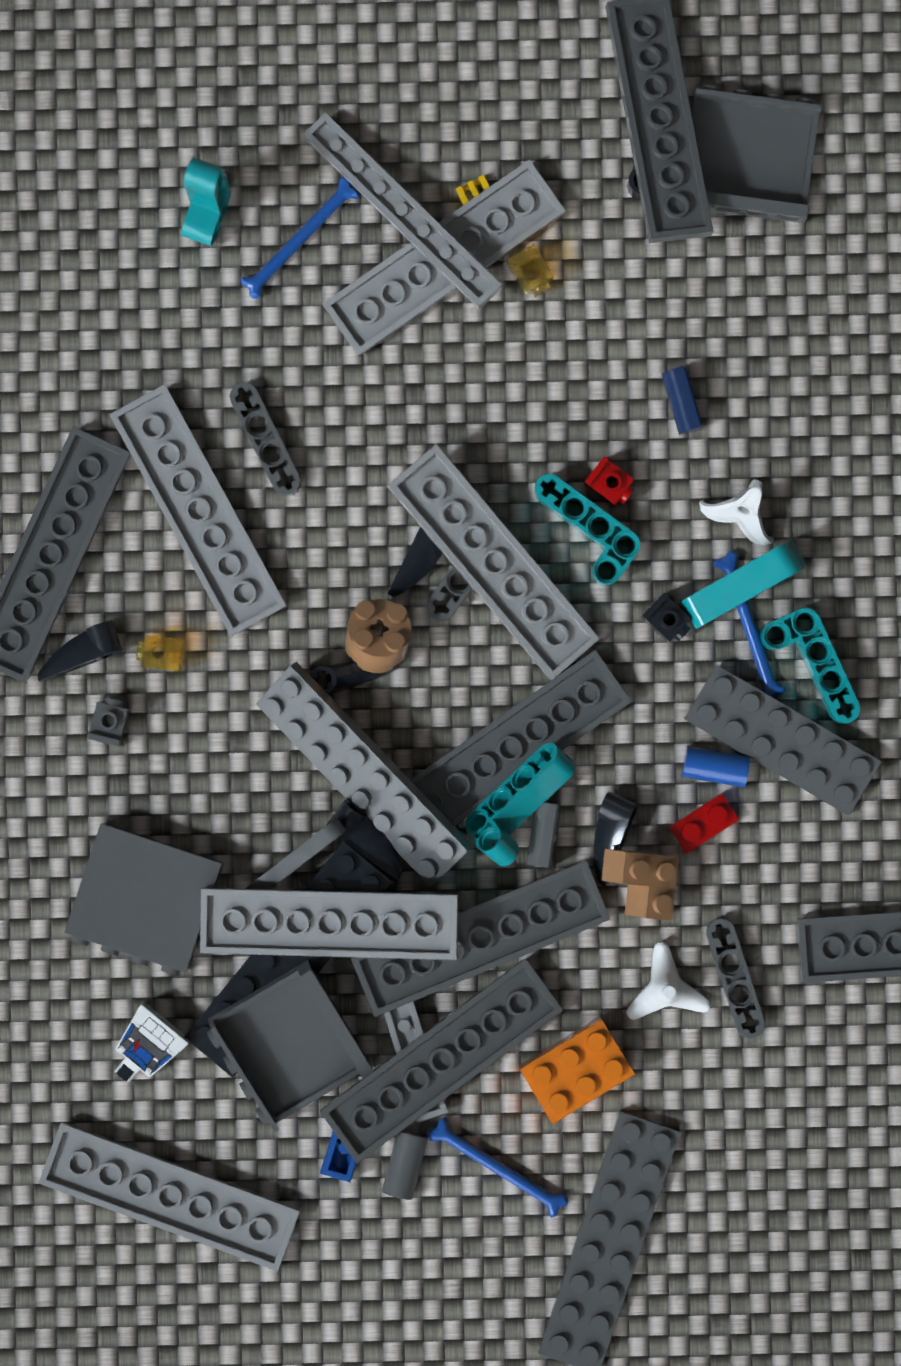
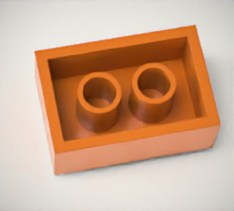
[519,1016,635,1124]

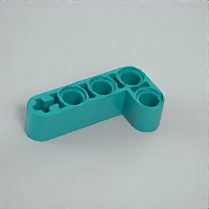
[181,157,231,246]
[534,474,640,586]
[680,539,807,629]
[759,608,860,724]
[465,743,575,867]

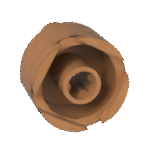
[345,599,412,673]

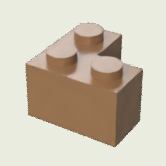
[601,849,679,921]

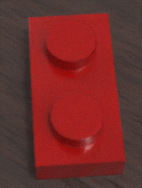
[668,793,739,854]

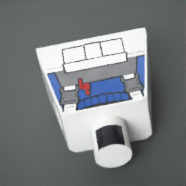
[115,1002,190,1083]

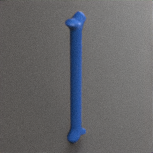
[241,177,360,299]
[713,551,786,697]
[428,1117,568,1218]

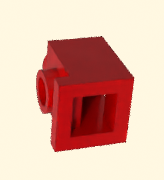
[584,456,635,507]

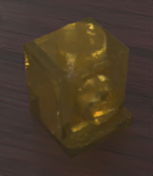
[506,244,554,297]
[136,635,185,672]

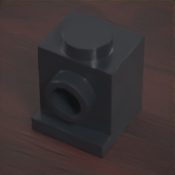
[641,593,691,643]

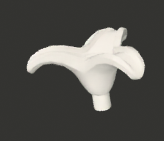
[699,480,774,546]
[626,942,711,1020]

